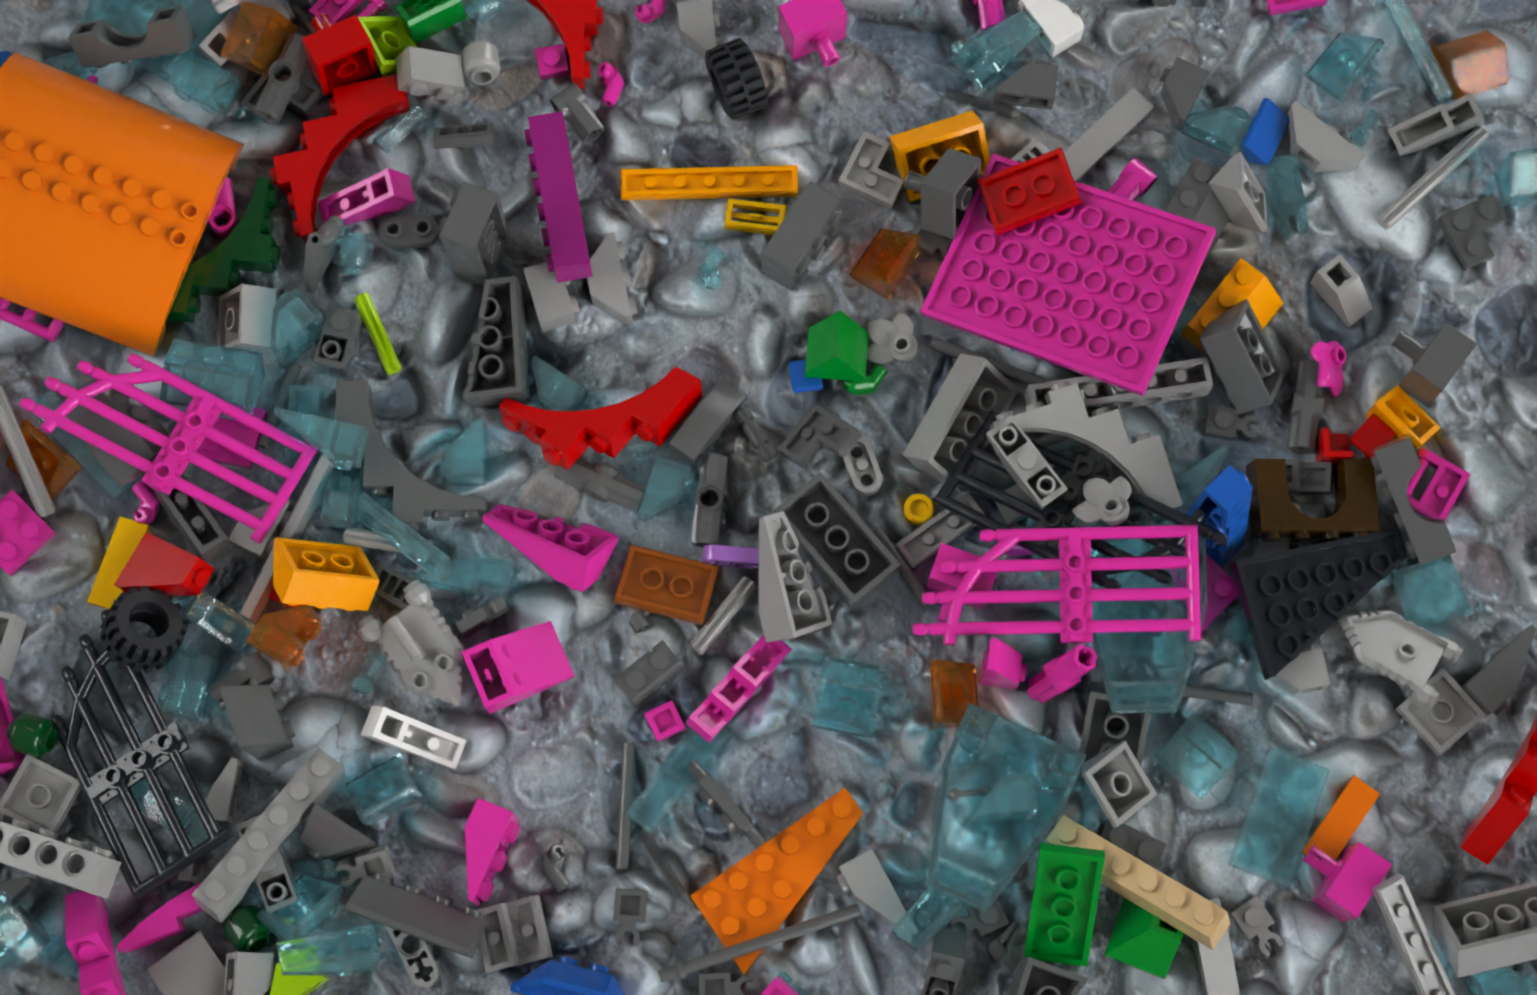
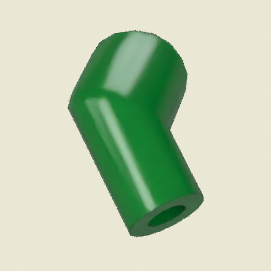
[843,364,888,395]

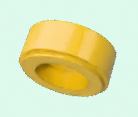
[903,494,934,526]

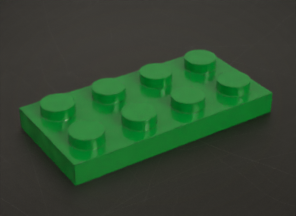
[1024,843,1105,967]

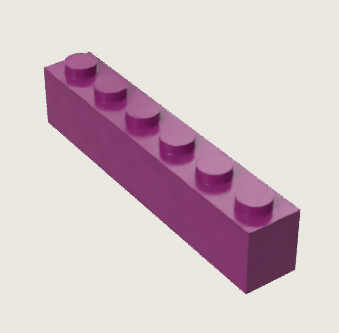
[524,111,593,283]

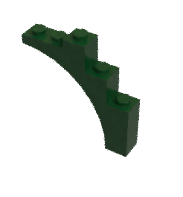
[166,177,281,323]

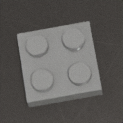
[1395,668,1486,756]
[0,755,82,833]

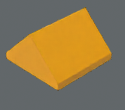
[1364,385,1441,450]

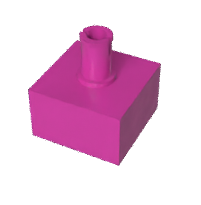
[778,0,847,67]
[926,543,997,623]
[1303,842,1392,922]

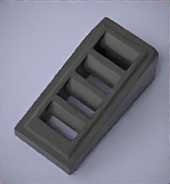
[374,561,432,610]

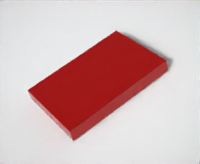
[977,147,1082,236]

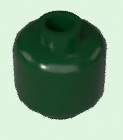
[7,713,58,757]
[223,905,272,952]

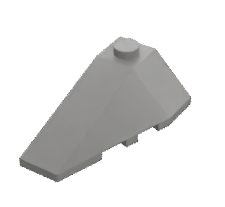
[759,511,832,643]

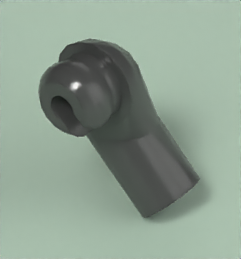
[541,844,571,893]

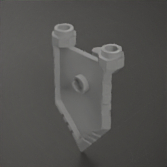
[357,579,464,706]
[1337,609,1464,709]

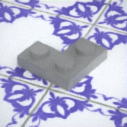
[838,131,904,209]

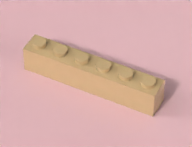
[1046,815,1230,950]

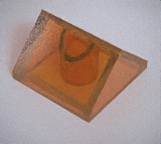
[219,1,298,78]
[1432,30,1509,100]
[849,228,922,300]
[5,419,82,500]
[927,659,980,729]

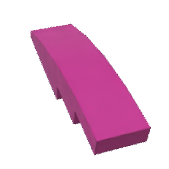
[686,635,792,743]
[117,882,204,954]

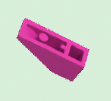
[318,168,416,225]
[979,638,1027,690]

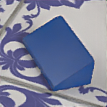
[1241,98,1289,165]

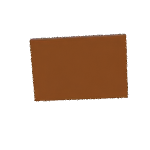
[614,544,719,625]

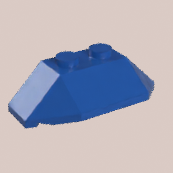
[510,956,625,995]

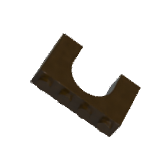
[1245,459,1380,542]

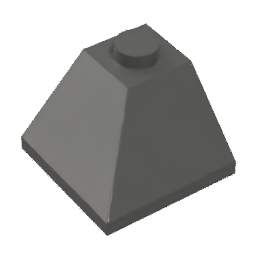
[300,804,378,860]

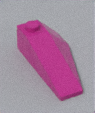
[482,504,619,592]

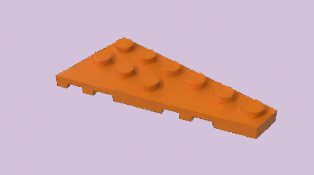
[690,788,863,975]

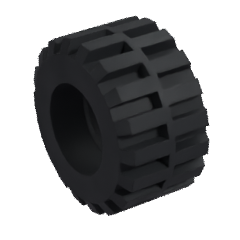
[705,38,767,120]
[100,586,187,673]

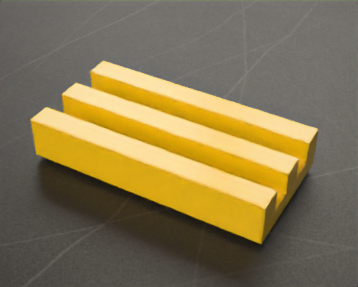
[724,198,787,235]

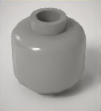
[462,40,501,85]

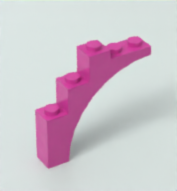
[65,890,127,995]

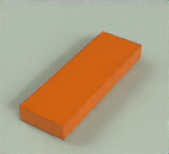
[1300,775,1380,860]

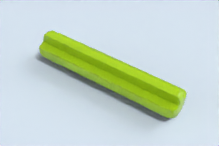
[354,292,402,375]

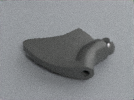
[304,215,344,294]

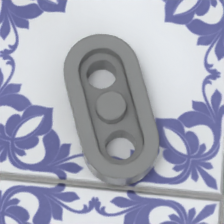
[842,436,883,496]

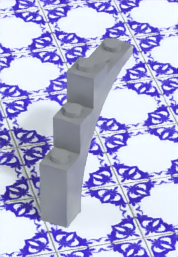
[990,381,1183,517]

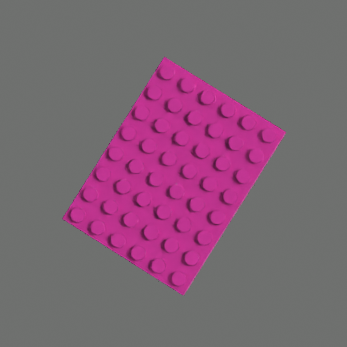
[920,154,1216,397]

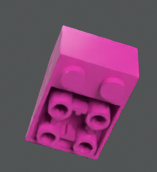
[461,621,575,715]
[465,798,521,907]

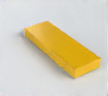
[87,516,151,610]

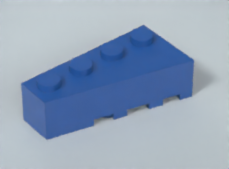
[1186,465,1253,568]

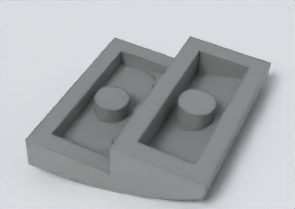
[476,895,553,973]
[147,930,225,995]

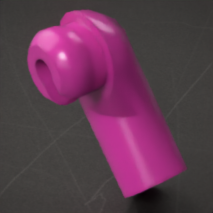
[635,0,666,23]
[132,481,159,525]

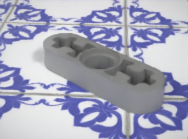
[386,926,440,988]

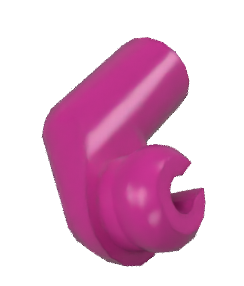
[597,62,624,107]

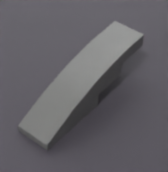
[178,758,244,884]

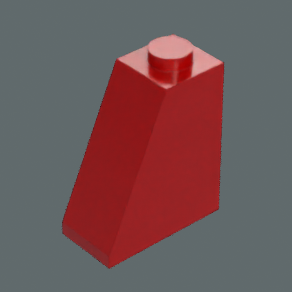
[114,532,215,597]

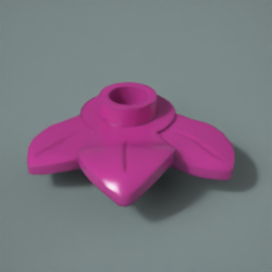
[1310,341,1346,398]

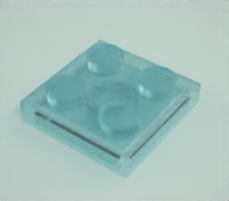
[1390,555,1472,627]

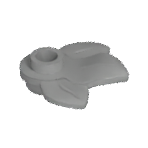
[867,313,918,365]
[1072,476,1132,526]

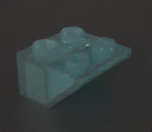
[162,51,243,117]

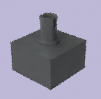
[904,148,981,239]
[1391,323,1477,407]

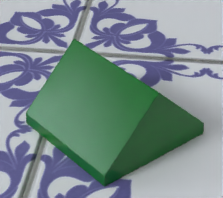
[395,0,467,44]
[805,310,868,382]

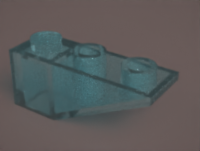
[950,10,1043,90]

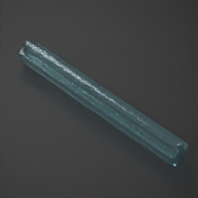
[1384,0,1454,103]

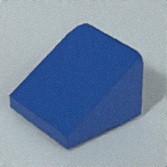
[789,360,823,393]

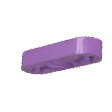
[702,545,759,570]

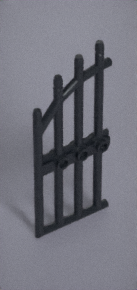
[933,410,1228,589]
[51,610,234,901]

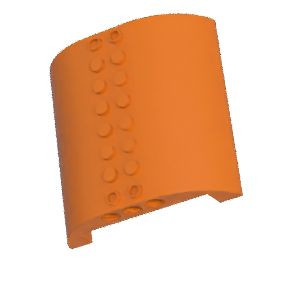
[0,53,244,358]

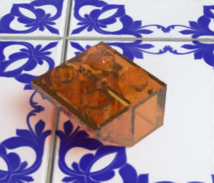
[246,605,323,671]

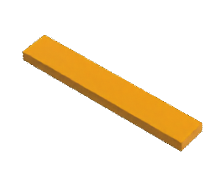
[621,165,798,200]

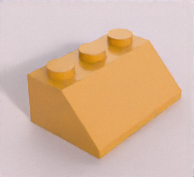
[889,110,990,202]
[1182,258,1283,356]
[273,537,380,611]

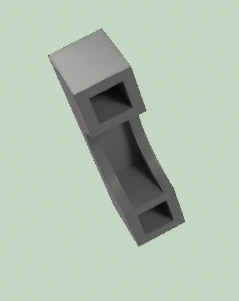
[68,5,196,68]
[1371,434,1456,565]

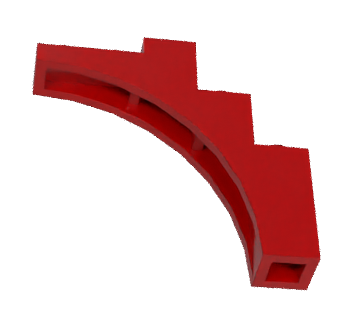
[526,0,604,89]
[270,74,411,246]
[499,367,703,470]
[1460,716,1537,865]

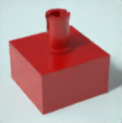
[302,13,378,96]

